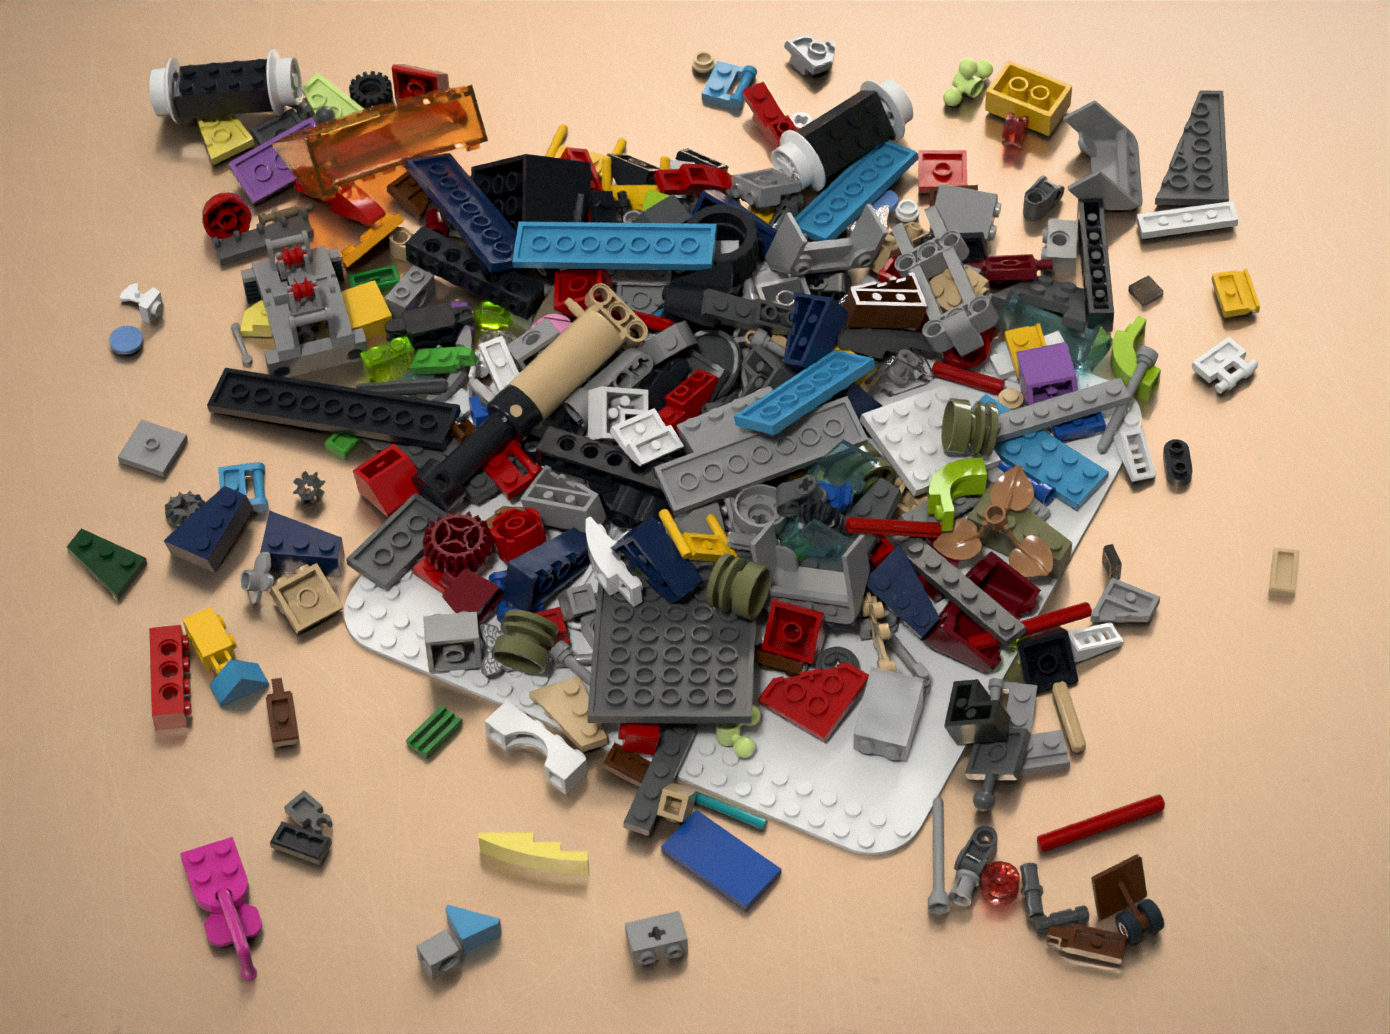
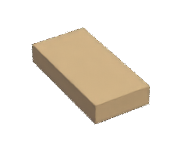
[1268,547,1300,598]

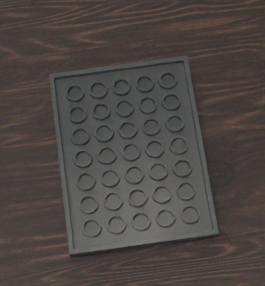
[587,552,757,723]

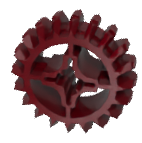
[422,510,494,576]

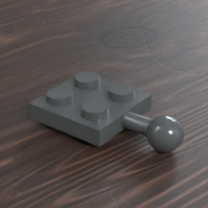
[251,106,335,146]
[965,728,1031,811]

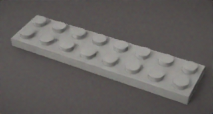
[654,396,868,515]

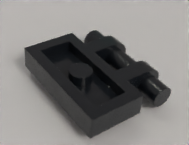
[587,190,634,223]

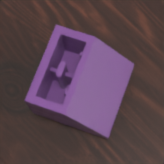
[1016,342,1078,406]

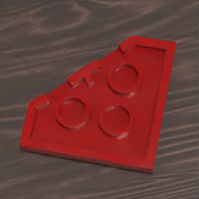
[758,662,869,742]

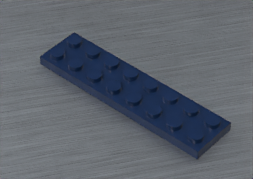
[405,153,517,272]

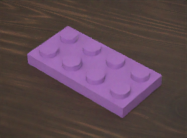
[228,117,337,206]

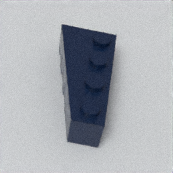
[503,528,590,612]

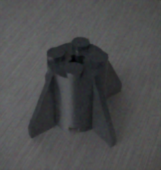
[661,261,741,335]

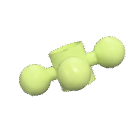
[943,58,994,107]
[716,705,761,758]

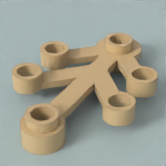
[860,591,897,673]

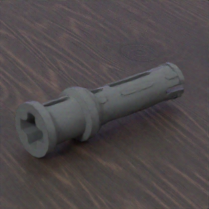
[769,192,805,230]

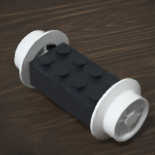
[149,49,302,125]
[771,79,914,191]

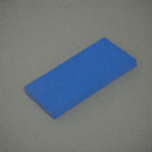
[661,810,781,911]

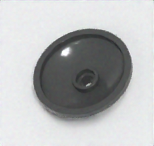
[690,329,741,401]

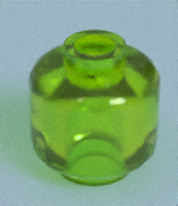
[473,300,510,335]

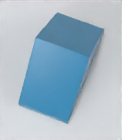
[210,659,269,707]
[445,904,502,953]

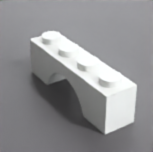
[485,700,588,794]

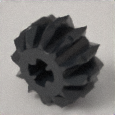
[798,500,844,543]

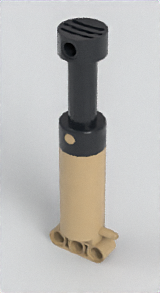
[411,283,648,513]

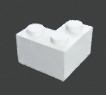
[588,386,648,443]

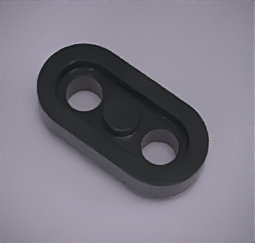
[1163,439,1193,486]

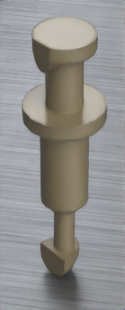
[258,203,314,226]

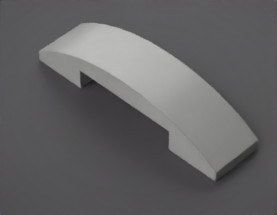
[426,325,473,402]

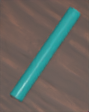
[695,791,768,830]

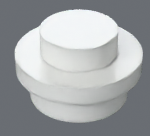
[895,199,920,222]

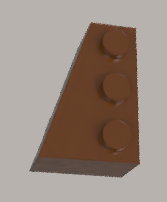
[843,272,928,329]

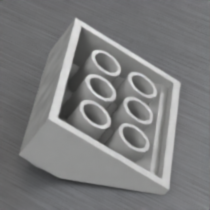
[677,386,773,455]

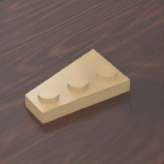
[529,676,608,752]

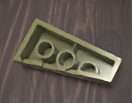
[967,482,1072,579]

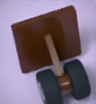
[1091,854,1165,944]

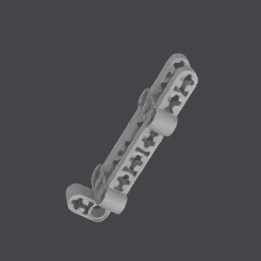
[891,205,998,357]

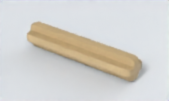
[1052,681,1086,753]

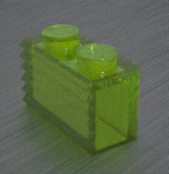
[359,335,415,383]

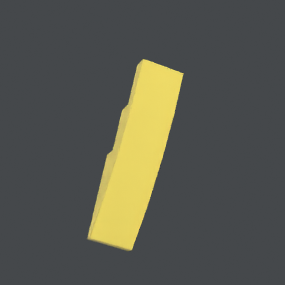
[478,833,589,875]

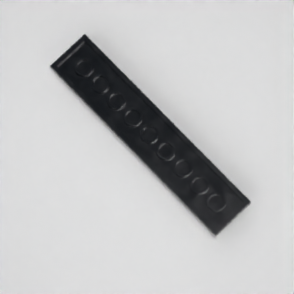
[207,368,461,450]

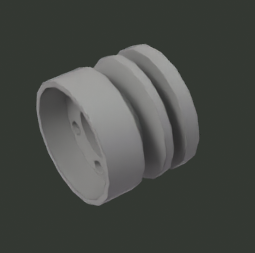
[731,484,788,552]

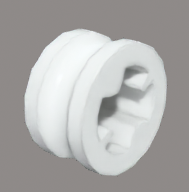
[791,112,812,130]

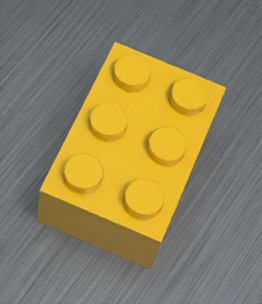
[985,60,1073,136]

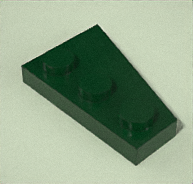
[67,528,147,601]

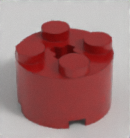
[490,507,548,563]

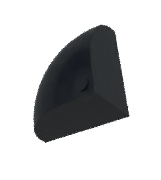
[471,154,592,232]

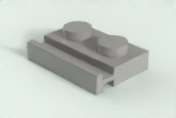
[1019,730,1070,776]

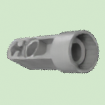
[563,348,653,429]

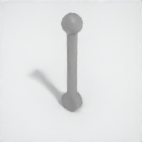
[231,323,252,366]

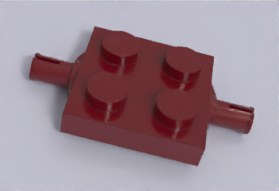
[967,254,1053,284]

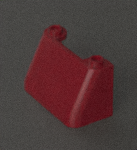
[923,551,1041,672]

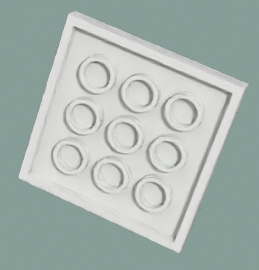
[860,384,1001,496]

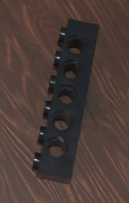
[1077,198,1114,332]
[405,226,545,320]
[536,426,670,507]

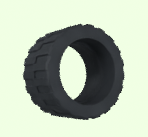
[687,205,759,287]

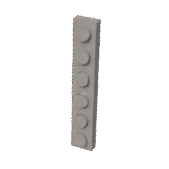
[995,377,1130,444]

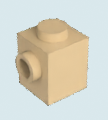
[657,783,697,823]

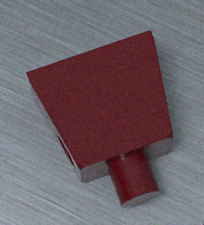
[440,569,504,626]

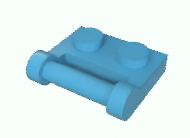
[701,60,758,109]
[218,462,269,513]

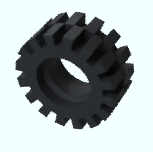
[349,71,393,115]

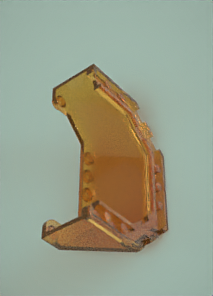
[272,85,488,201]

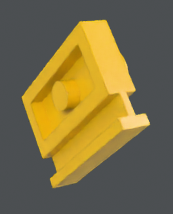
[1211,268,1260,318]
[1003,323,1047,381]

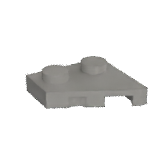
[1090,578,1160,622]

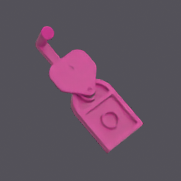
[180,837,262,980]

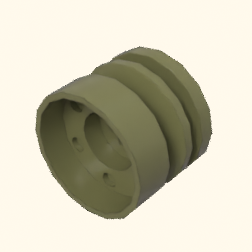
[941,398,998,457]
[706,553,772,620]
[491,609,559,674]

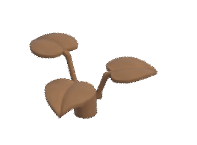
[933,465,1053,578]

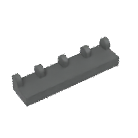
[212,209,314,266]

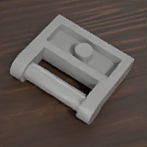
[988,678,1037,734]

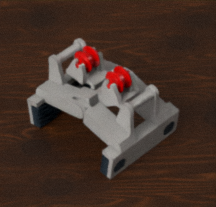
[241,230,368,378]

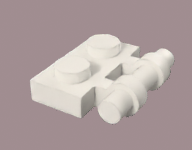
[1192,337,1258,394]

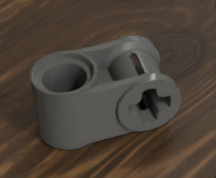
[1023,175,1065,221]
[776,475,828,517]
[954,825,998,881]

